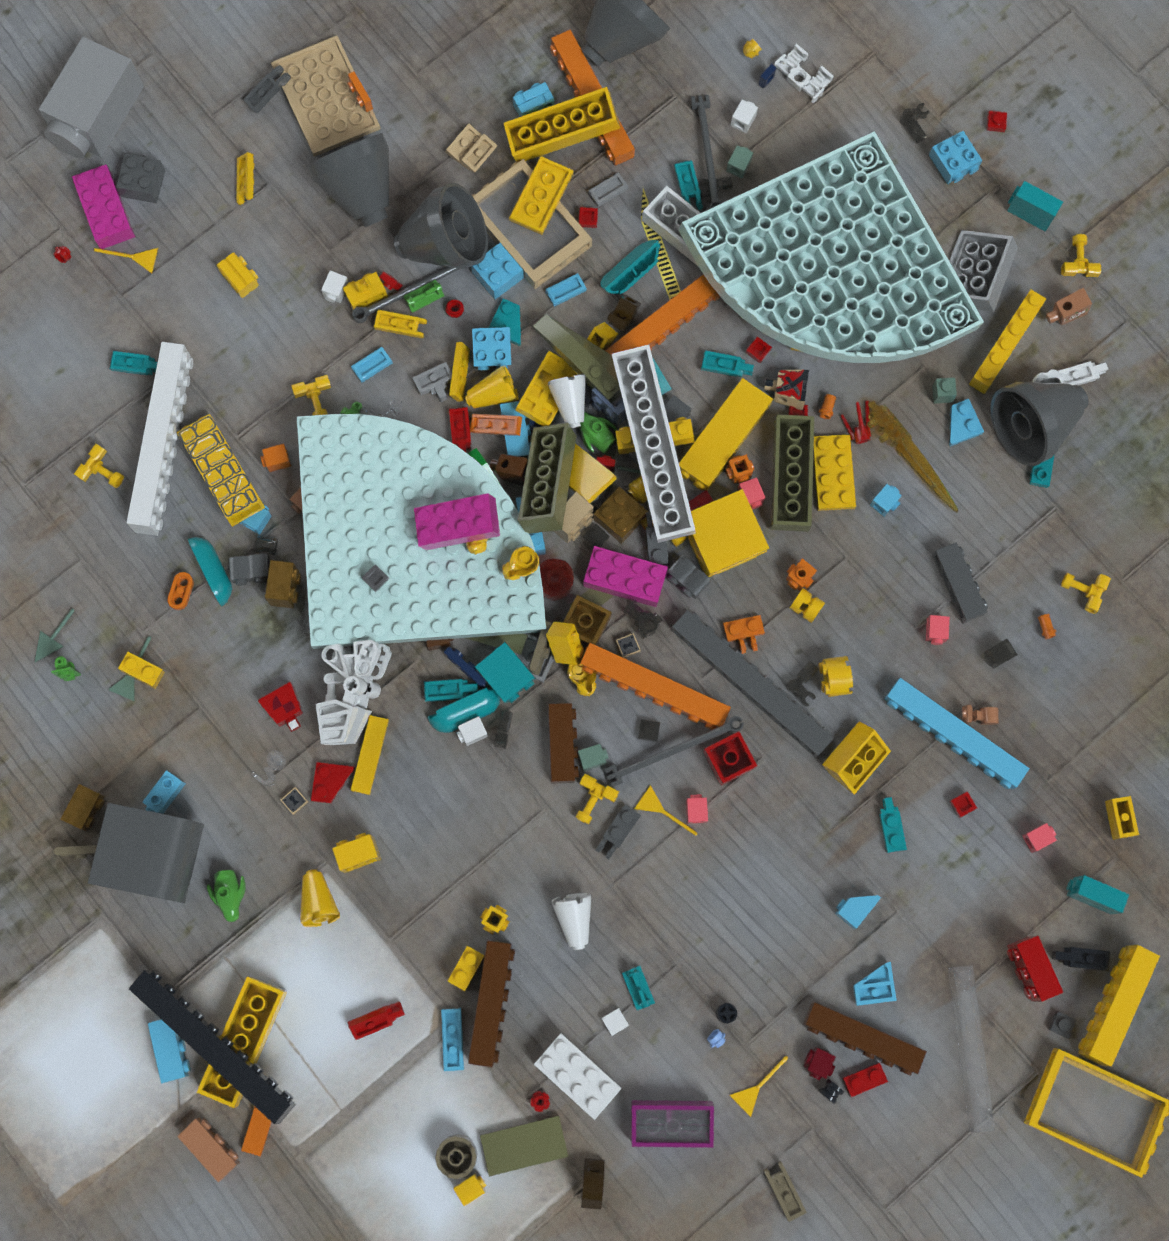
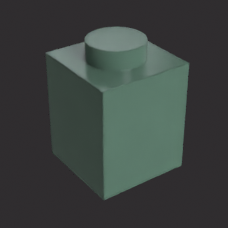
[726,145,753,179]
[932,378,957,404]
[578,744,608,771]

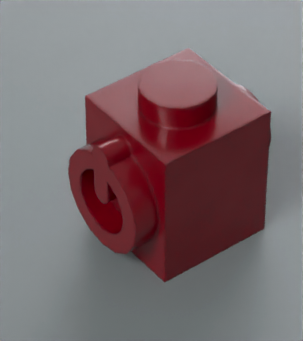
[803,1047,836,1081]

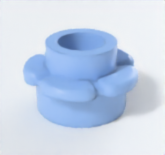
[707,1029,726,1048]

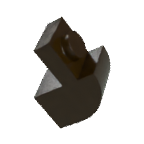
[606,295,642,332]
[581,1158,605,1209]

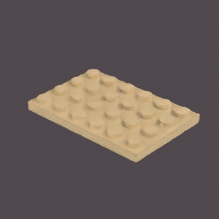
[271,36,381,157]

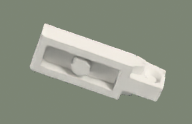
[1058,361,1108,385]

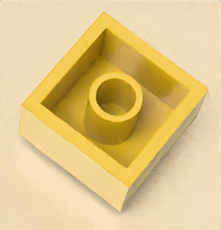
[332,832,382,873]

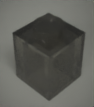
[984,639,1017,669]

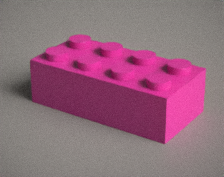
[72,164,135,249]
[414,493,500,550]
[583,546,668,607]

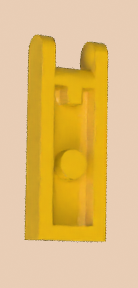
[236,152,254,205]
[374,310,427,338]

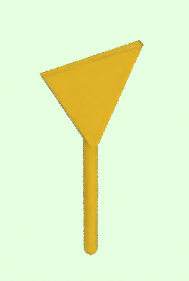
[94,248,158,274]
[634,785,698,836]
[729,1056,788,1117]

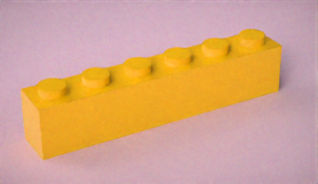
[969,289,1046,394]

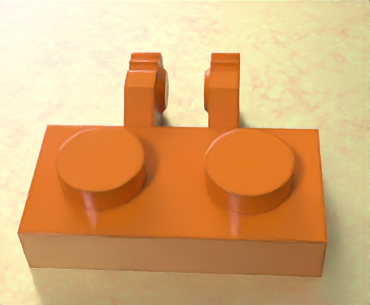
[723,615,765,654]

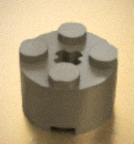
[435,1134,478,1179]

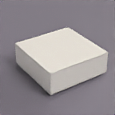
[602,1008,629,1036]

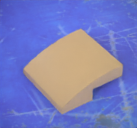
[445,123,498,173]

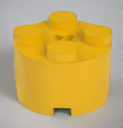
[818,656,853,697]

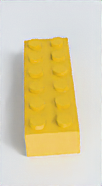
[503,87,620,162]
[1078,945,1160,1067]
[197,976,287,1108]

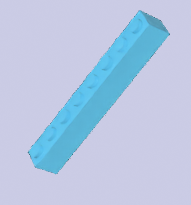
[884,678,1030,789]

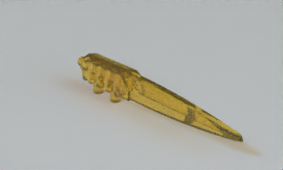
[867,400,958,513]

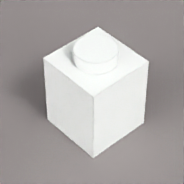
[730,100,758,133]
[321,271,349,303]
[457,717,488,746]

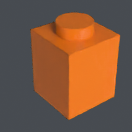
[261,444,291,472]

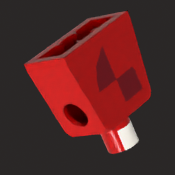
[258,682,303,732]

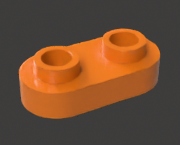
[167,572,194,610]

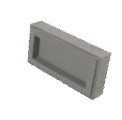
[588,172,629,207]

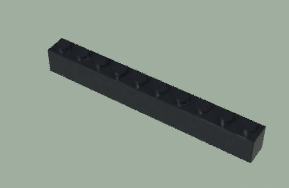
[128,970,296,1124]

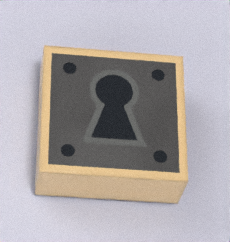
[616,633,641,658]
[281,787,308,815]

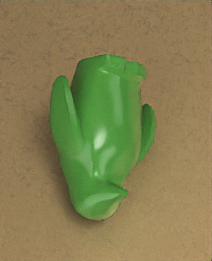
[579,411,617,454]
[207,870,246,922]

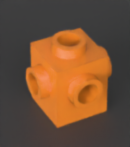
[725,454,754,484]
[786,558,817,591]

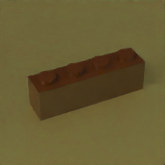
[548,703,579,784]

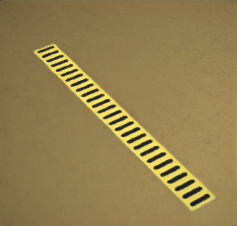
[641,188,681,300]

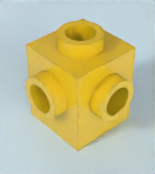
[480,905,510,935]

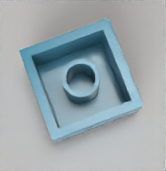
[471,243,524,300]

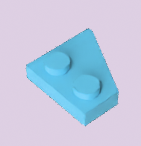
[949,399,984,447]
[853,962,897,1006]

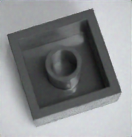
[116,154,165,203]

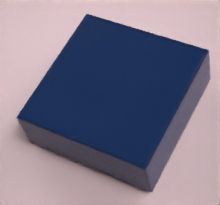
[758,64,776,88]

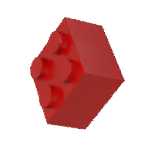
[703,731,757,786]

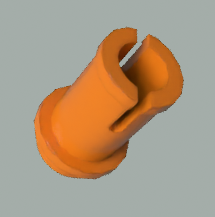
[819,394,836,419]
[1037,614,1057,639]

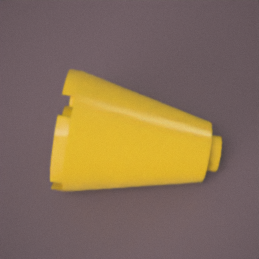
[465,365,519,408]
[300,869,340,927]

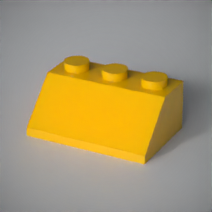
[822,721,891,795]

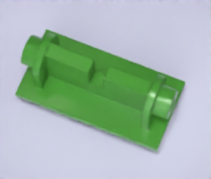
[403,280,445,313]
[51,656,81,681]

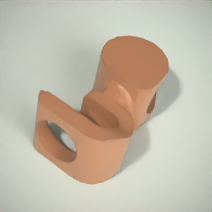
[962,705,999,725]

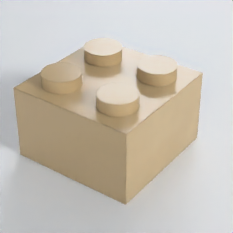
[554,492,594,543]

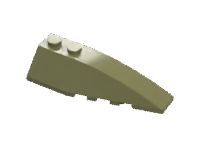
[533,314,621,404]

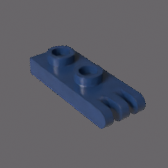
[444,647,486,689]

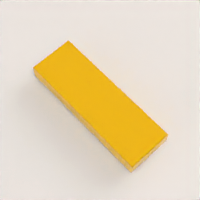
[449,342,470,402]

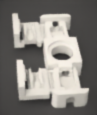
[774,44,833,103]

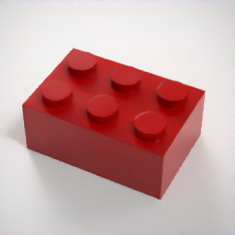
[1007,935,1064,1002]

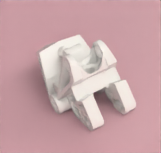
[316,640,392,745]

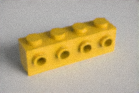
[615,417,694,455]

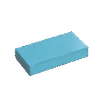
[545,273,587,307]
[351,347,393,383]

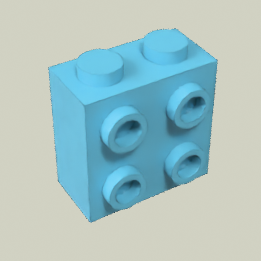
[929,131,982,185]
[472,327,511,370]

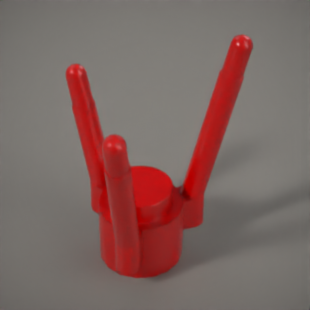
[840,400,871,444]

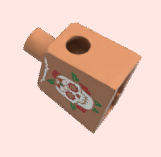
[1046,288,1092,325]

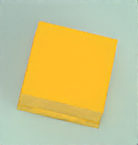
[687,489,769,577]

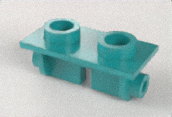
[622,966,655,1011]

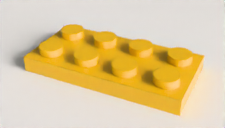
[515,351,578,426]
[813,435,856,511]

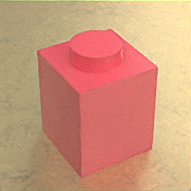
[738,477,766,509]
[926,615,950,645]
[686,794,708,824]
[1022,823,1057,853]

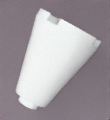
[548,375,586,428]
[552,893,591,950]

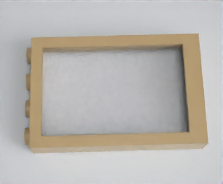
[472,159,592,289]

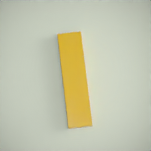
[351,715,389,795]

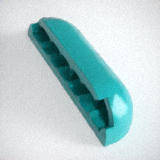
[600,240,660,294]
[188,537,233,607]
[427,688,501,733]

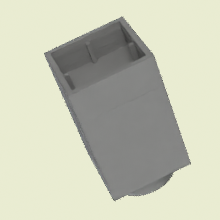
[39,37,144,158]

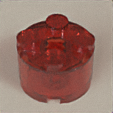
[539,558,574,601]

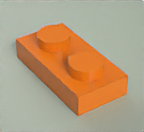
[347,71,373,112]

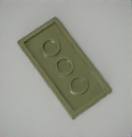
[480,1115,568,1177]

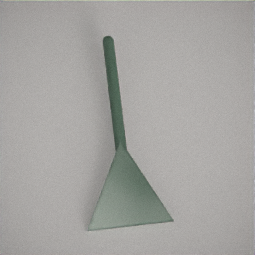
[109,636,151,701]

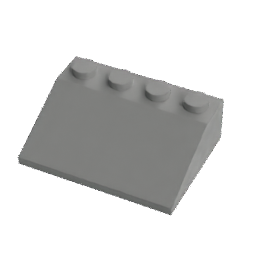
[949,230,1018,312]

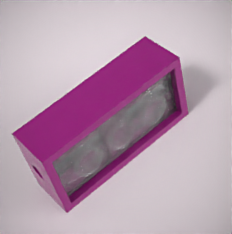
[631,1100,714,1148]

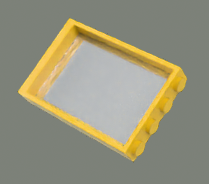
[1024,1048,1169,1178]

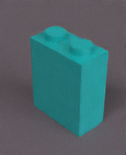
[1007,181,1063,232]
[475,642,536,703]
[1066,875,1130,915]

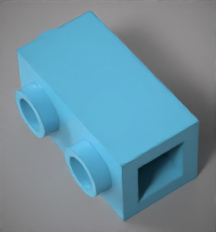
[142,770,186,814]

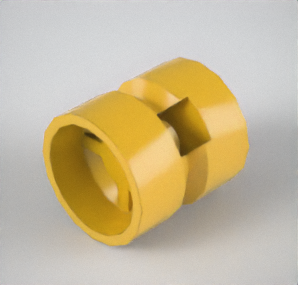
[789,588,825,623]

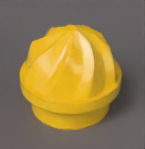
[743,38,762,58]

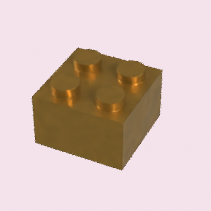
[593,487,648,544]
[265,560,301,609]
[563,595,612,646]

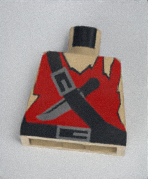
[764,370,809,410]

